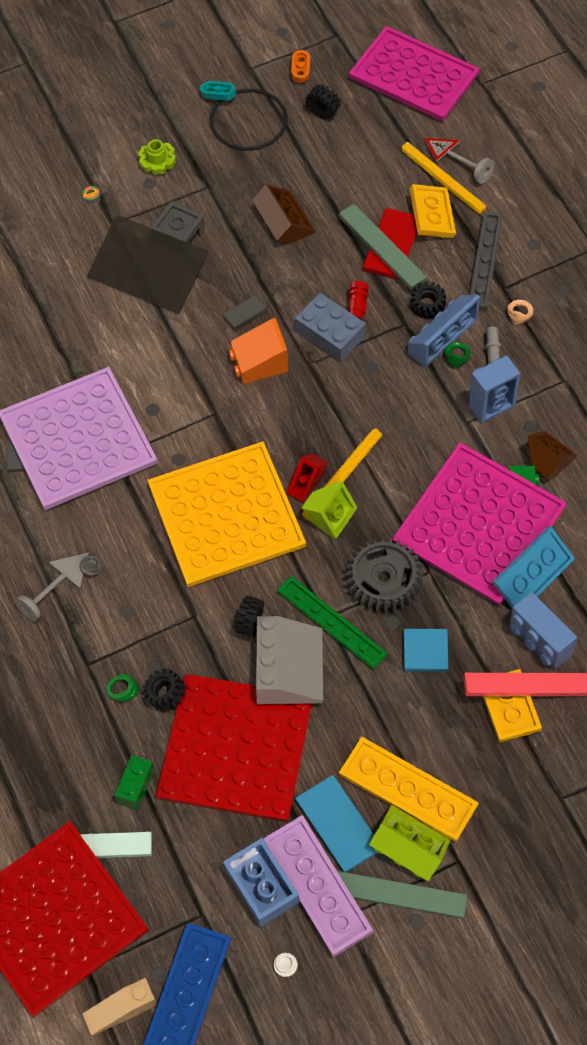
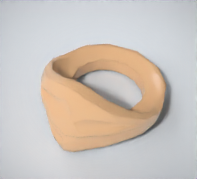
[507,300,533,325]

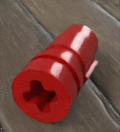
[348,281,369,321]

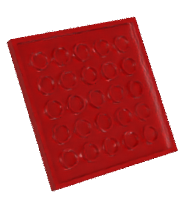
[156,674,313,823]
[0,821,149,1018]

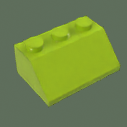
[369,805,451,881]

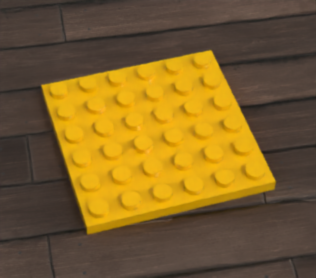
[147,441,307,587]

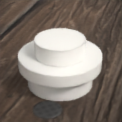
[274,953,297,977]

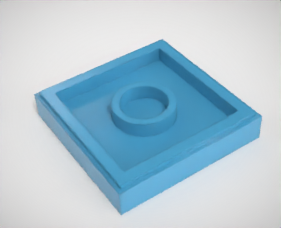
[404,629,448,672]

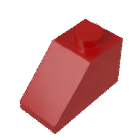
[286,453,329,503]

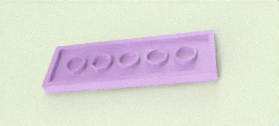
[263,815,374,957]

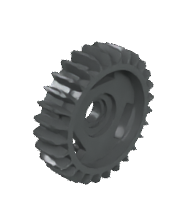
[345,537,423,613]

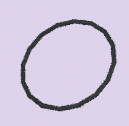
[210,88,288,151]

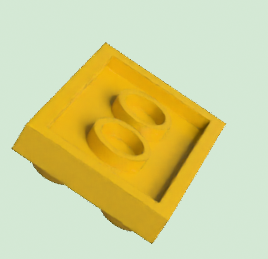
[410,184,456,238]
[483,669,542,743]

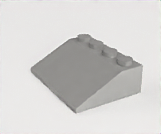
[256,616,323,704]

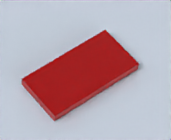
[363,208,418,280]

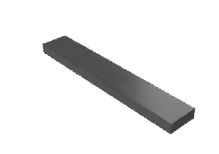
[470,212,503,311]

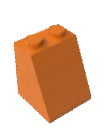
[228,318,288,384]

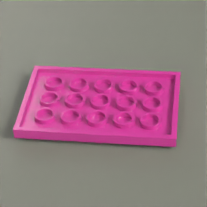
[349,26,480,122]

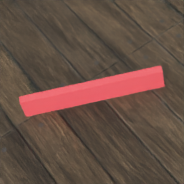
[463,673,587,696]

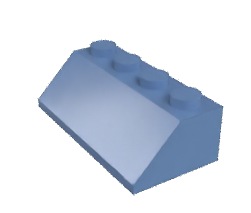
[408,295,480,368]

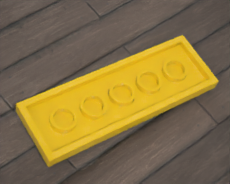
[339,737,479,843]

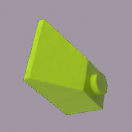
[302,481,358,539]

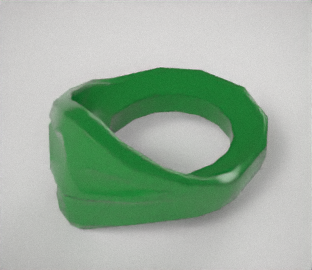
[444,342,471,369]
[106,674,139,701]

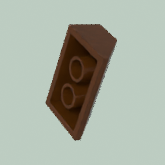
[252,184,316,244]

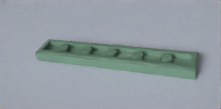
[339,204,427,291]
[337,871,467,919]

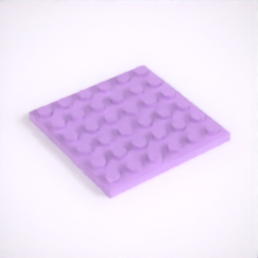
[0,367,158,511]

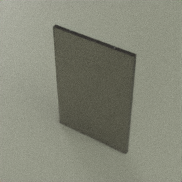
[87,215,208,314]

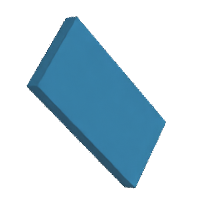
[492,526,575,609]
[295,775,378,873]

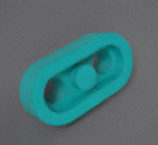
[200,81,236,101]

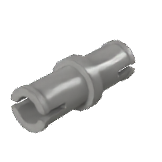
[485,327,501,365]

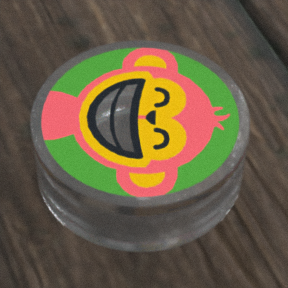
[82,186,101,205]

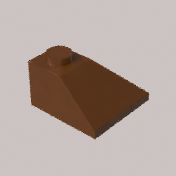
[528,431,577,479]

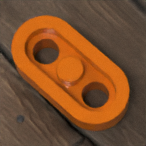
[291,50,310,83]

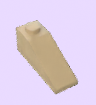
[83,978,157,1036]

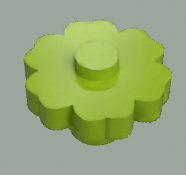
[138,139,176,175]

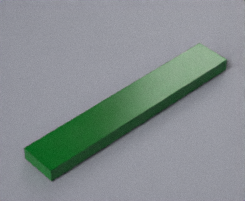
[277,576,388,671]

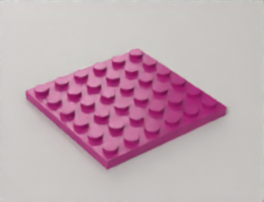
[392,442,567,606]

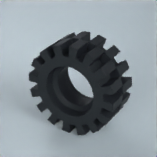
[305,84,341,120]
[411,281,446,319]
[234,595,264,637]
[143,668,186,711]

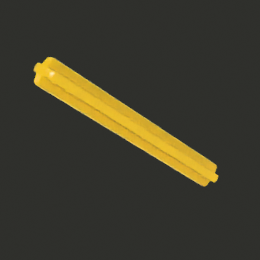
[402,142,486,214]
[302,428,382,521]

